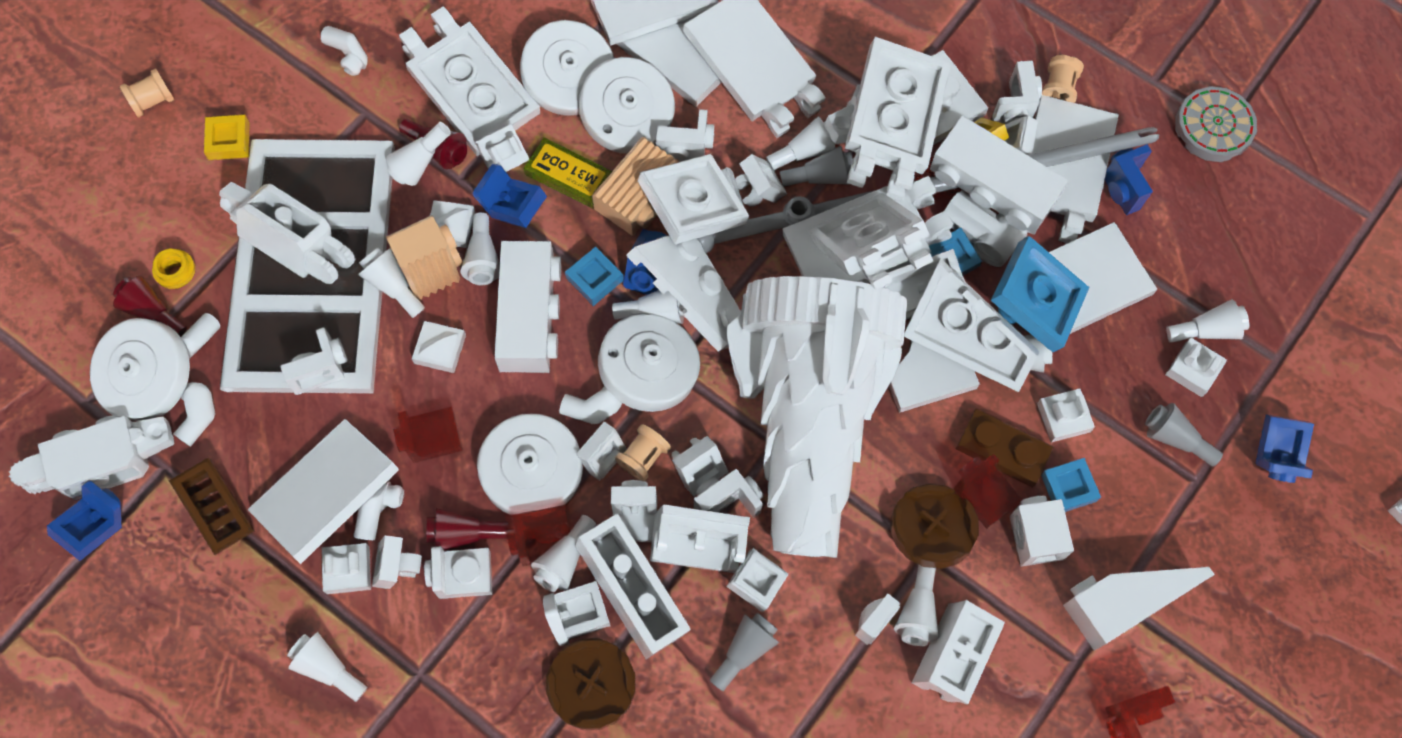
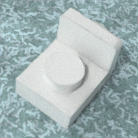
[280,327,347,395]
[424,546,492,599]

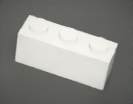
[930,115,1069,234]
[495,241,561,373]
[575,513,691,660]

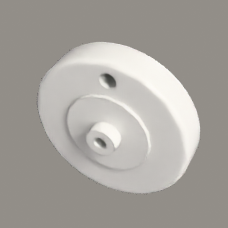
[520,20,614,116]
[579,57,675,153]
[598,314,700,412]
[90,318,190,421]
[477,413,583,518]

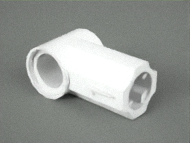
[944,190,1027,267]

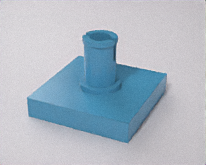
[991,236,1089,352]

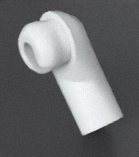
[320,26,368,76]
[181,313,220,359]
[173,382,215,447]
[559,386,622,424]
[353,481,404,540]

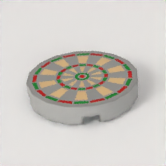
[1175,86,1257,162]

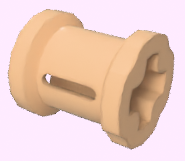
[1042,55,1084,103]
[119,68,174,118]
[615,424,671,481]

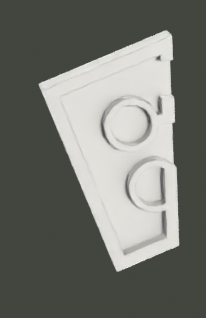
[626,235,741,352]
[904,259,1039,392]

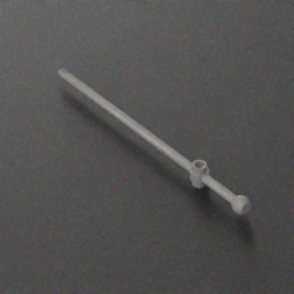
[697,127,1160,253]

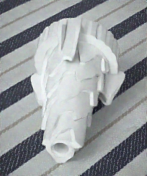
[727,276,907,558]

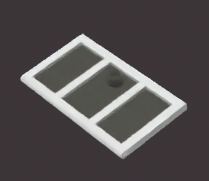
[220,139,395,393]

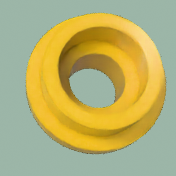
[152,248,196,289]

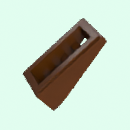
[169,458,255,555]

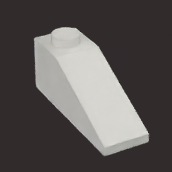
[1063,567,1215,651]

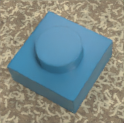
[929,228,982,275]
[565,247,624,306]
[1041,458,1102,512]

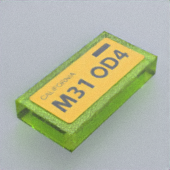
[524,137,612,209]

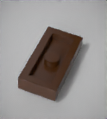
[956,409,1054,488]

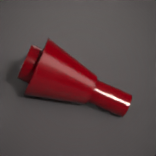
[399,118,468,170]
[113,275,187,337]
[426,508,508,550]

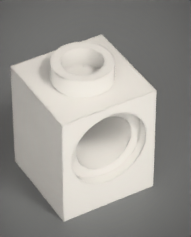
[1010,496,1074,566]

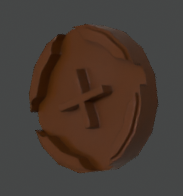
[890,484,979,569]
[546,638,636,730]

